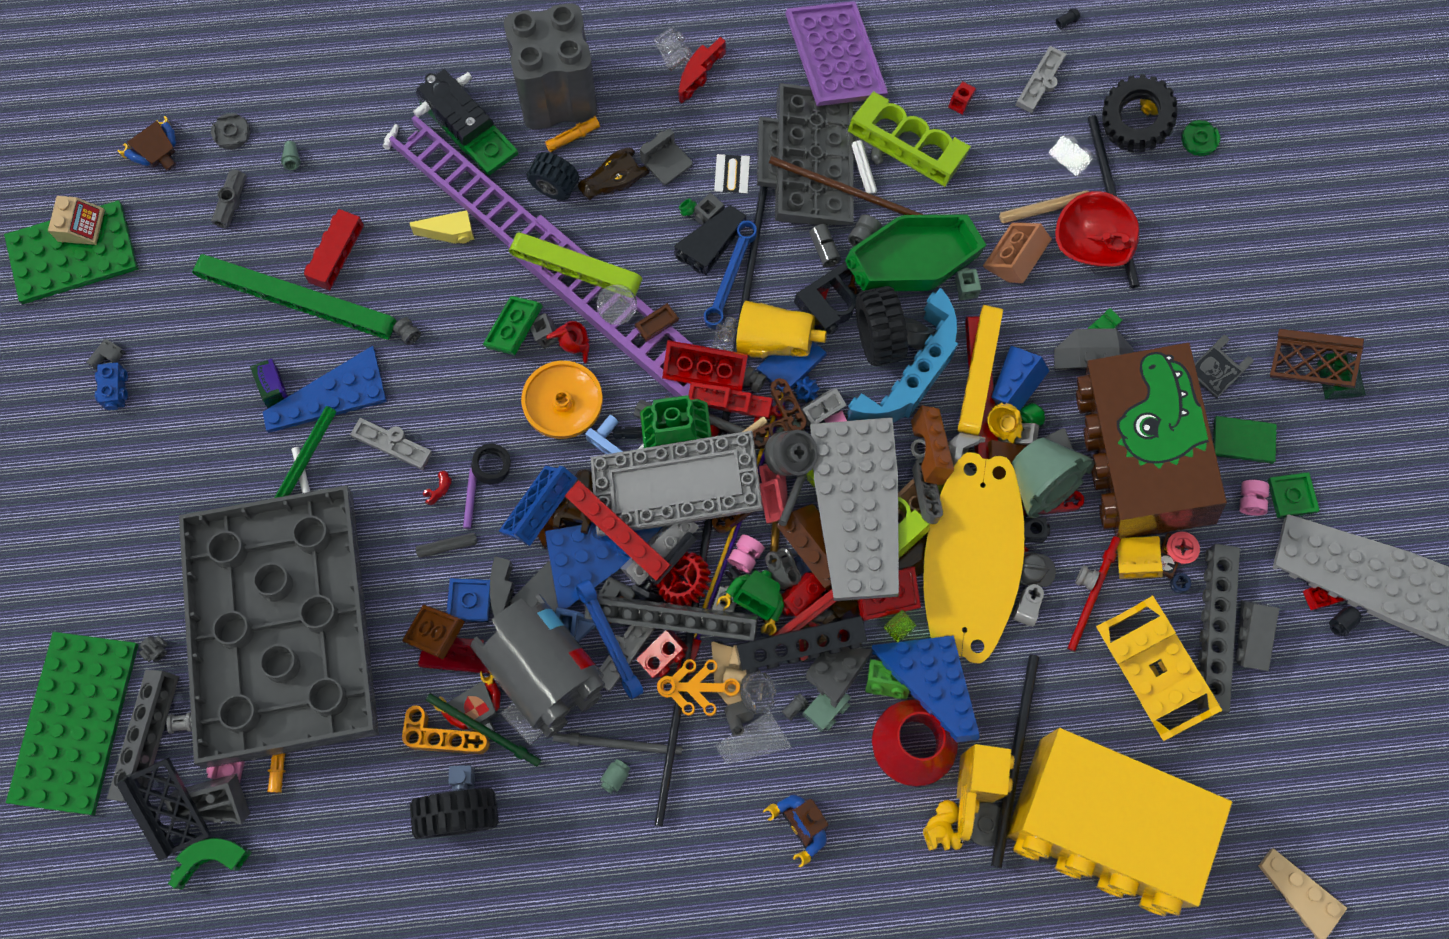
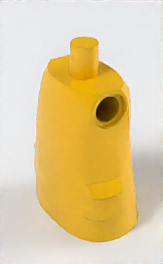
[736,301,827,359]

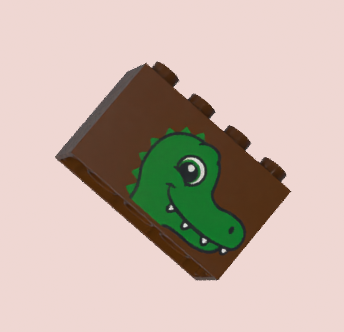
[1076,342,1227,538]

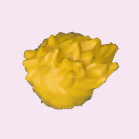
[987,403,1023,443]

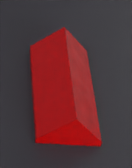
[662,340,748,391]

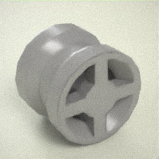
[1075,565,1100,591]

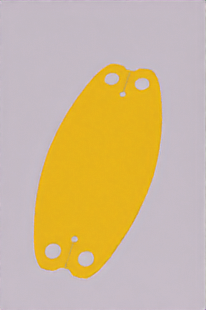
[923,452,1024,663]

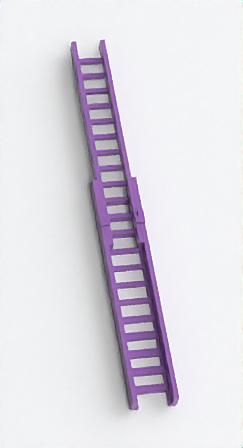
[389,115,692,397]

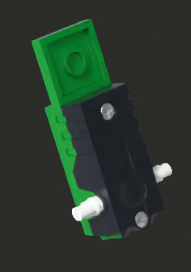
[413,69,518,176]

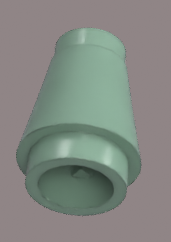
[281,141,301,170]

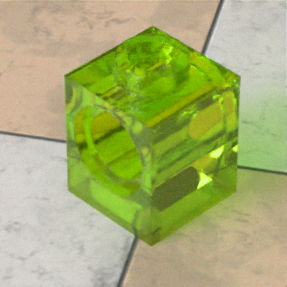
[884,610,917,642]

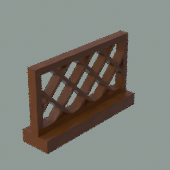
[1270,329,1364,388]

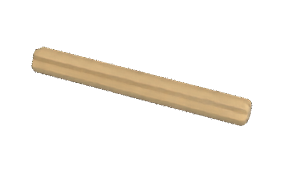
[999,190,1089,223]

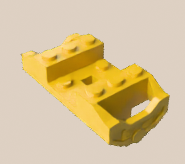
[1096,596,1222,741]

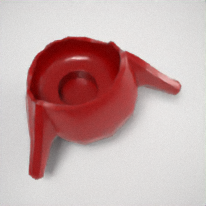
[546,321,589,363]

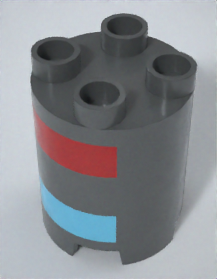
[471,593,605,738]

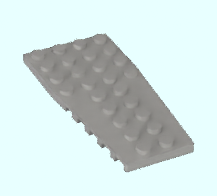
[810,418,899,601]
[1273,514,1449,647]

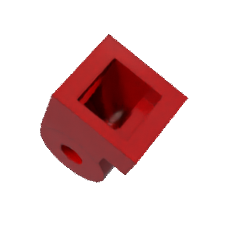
[948,81,976,115]

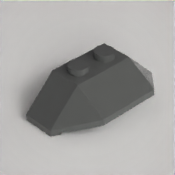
[1054,329,1134,369]

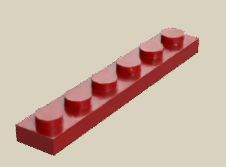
[565,480,671,581]

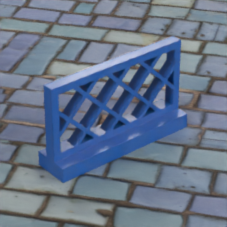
[499,465,578,546]

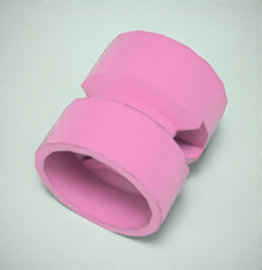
[1240,480,1269,516]
[727,535,765,573]

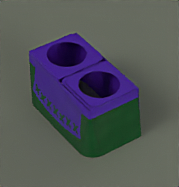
[250,358,288,408]

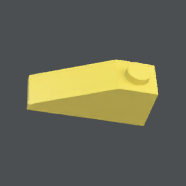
[410,210,474,244]

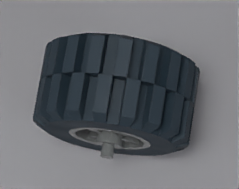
[526,152,580,201]

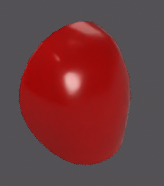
[1055,191,1139,267]

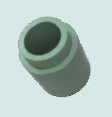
[600,759,630,793]

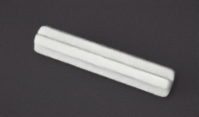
[852,140,877,195]

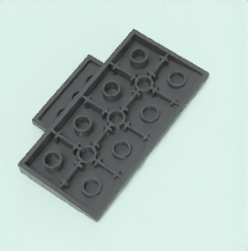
[757,83,854,225]

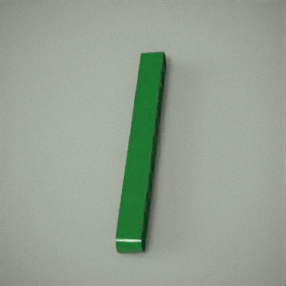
[192,254,397,340]

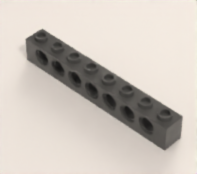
[1195,543,1240,715]
[584,594,758,641]

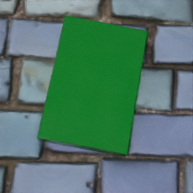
[483,296,543,355]
[1213,416,1277,464]

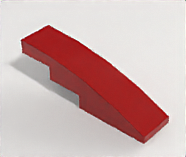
[688,382,774,419]

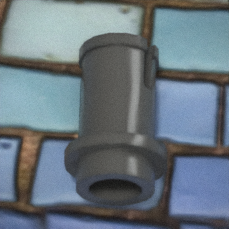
[781,693,809,721]

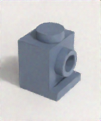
[449,765,475,791]

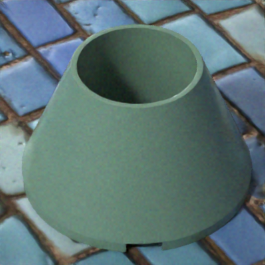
[1012,437,1094,518]

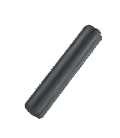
[416,533,477,558]

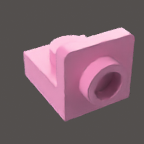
[206,761,245,782]

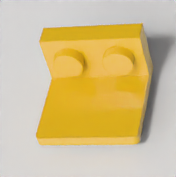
[1117,536,1163,579]

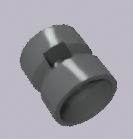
[848,214,882,247]

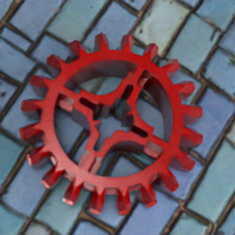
[656,552,712,606]

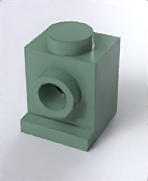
[955,268,981,300]

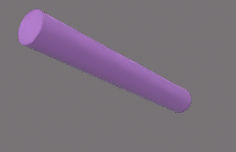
[463,468,477,529]

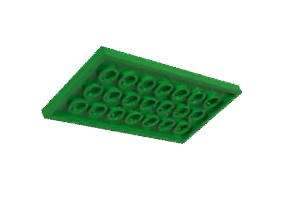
[6,632,139,816]

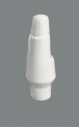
[383,124,399,150]

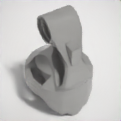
[911,433,986,476]

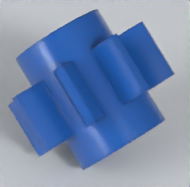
[794,376,820,403]

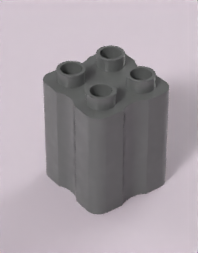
[504,3,598,130]

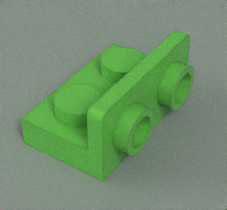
[865,659,910,699]

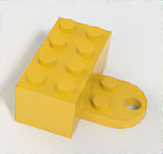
[956,744,1014,841]

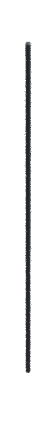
[654,186,768,827]

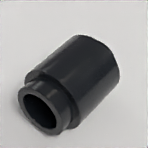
[1329,606,1362,636]

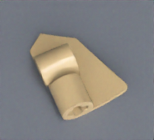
[711,641,748,705]

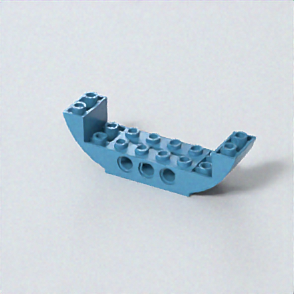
[846,288,958,423]

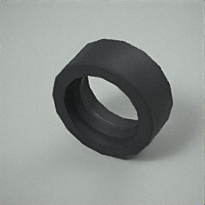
[471,443,511,485]

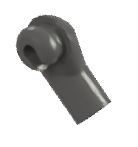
[870,147,884,165]

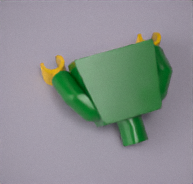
[716,570,784,636]

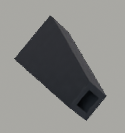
[674,205,746,275]

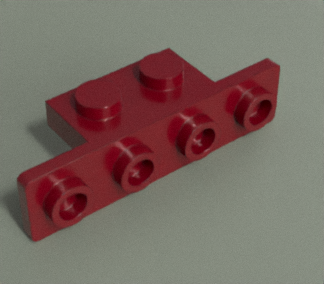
[418,637,490,674]

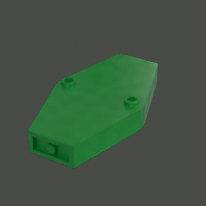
[845,214,986,291]

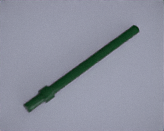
[425,693,541,767]

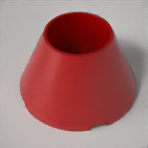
[872,700,958,787]

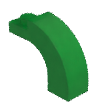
[168,838,252,889]

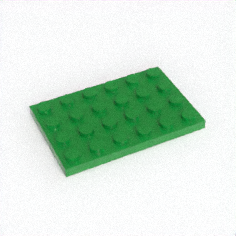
[4,200,139,305]

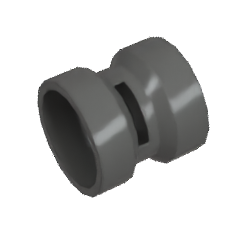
[393,317,421,345]
[743,366,767,393]

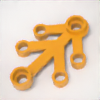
[657,659,741,716]

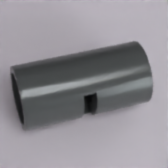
[809,224,841,267]

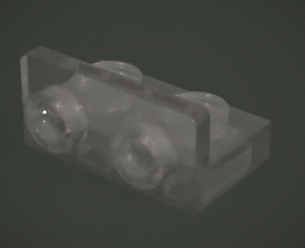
[654,27,693,71]

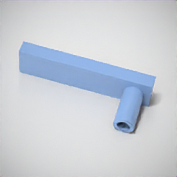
[585,415,623,454]

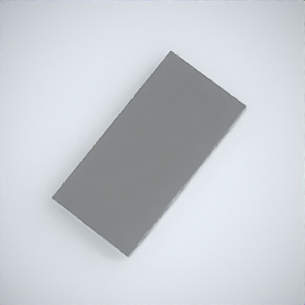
[590,430,763,536]

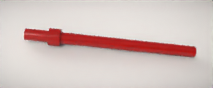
[1067,536,1121,652]

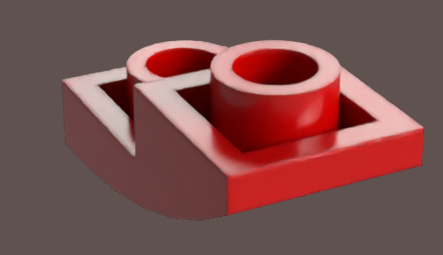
[1303,586,1346,610]

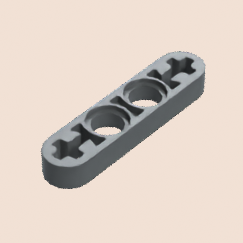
[912,458,943,524]

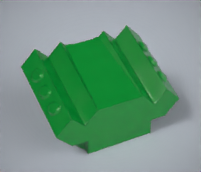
[640,395,711,448]

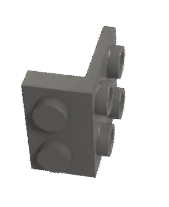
[640,128,692,185]

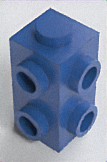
[95,362,128,410]

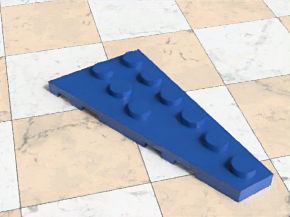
[262,346,387,433]

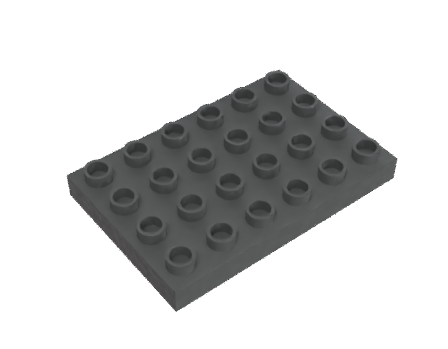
[179,485,379,769]

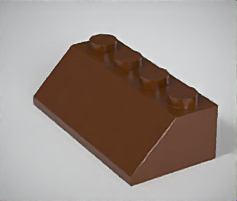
[776,504,832,591]

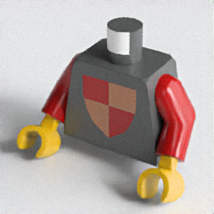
[433,672,501,732]

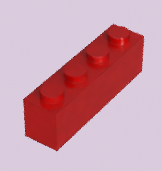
[304,209,364,291]

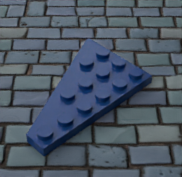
[545,523,664,609]
[872,635,979,742]

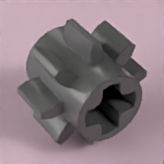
[139,636,168,662]

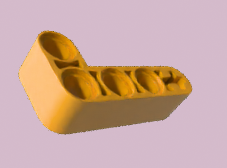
[402,705,490,754]

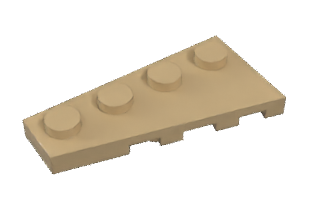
[1259,849,1347,939]

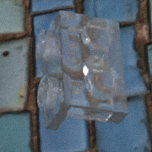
[1048,134,1094,177]

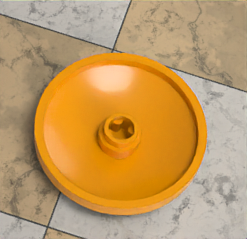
[521,361,603,439]

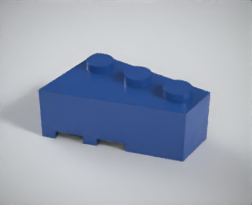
[992,346,1049,411]

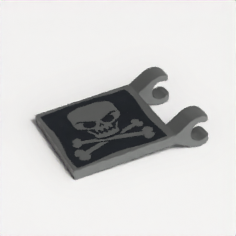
[1195,335,1254,398]

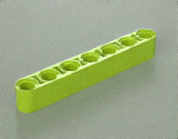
[509,233,643,298]

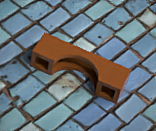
[911,405,954,486]

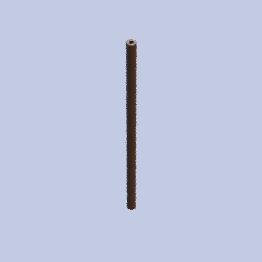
[769,156,924,215]

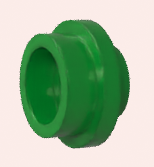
[679,198,697,216]

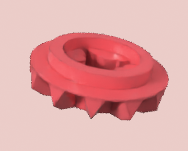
[1165,532,1200,565]

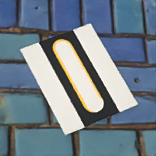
[714,154,750,193]

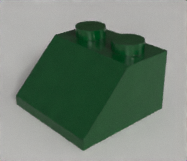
[1317,353,1366,400]

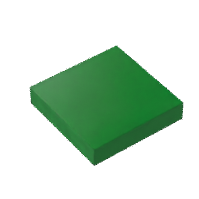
[1267,472,1320,518]

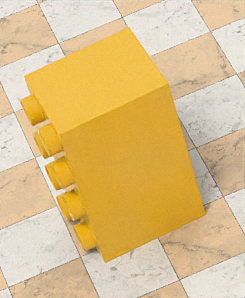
[1007,728,1232,916]

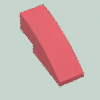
[759,464,788,524]

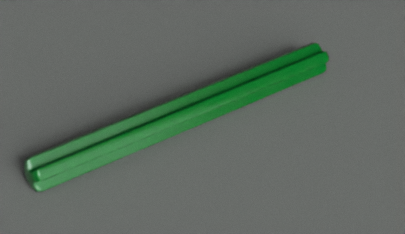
[274,406,336,498]

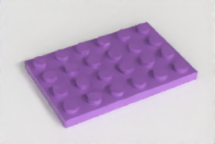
[785,1,888,106]

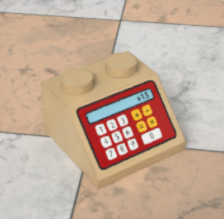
[48,196,105,245]

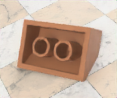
[983,223,1052,283]

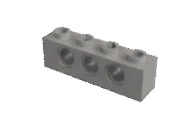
[620,521,699,585]

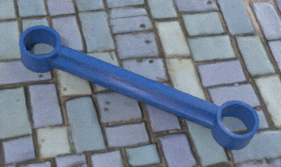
[704,220,757,329]
[575,579,644,700]

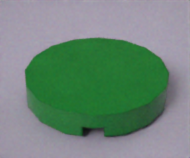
[1181,120,1220,156]

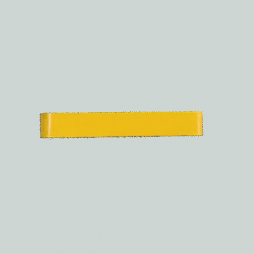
[958,305,1003,436]

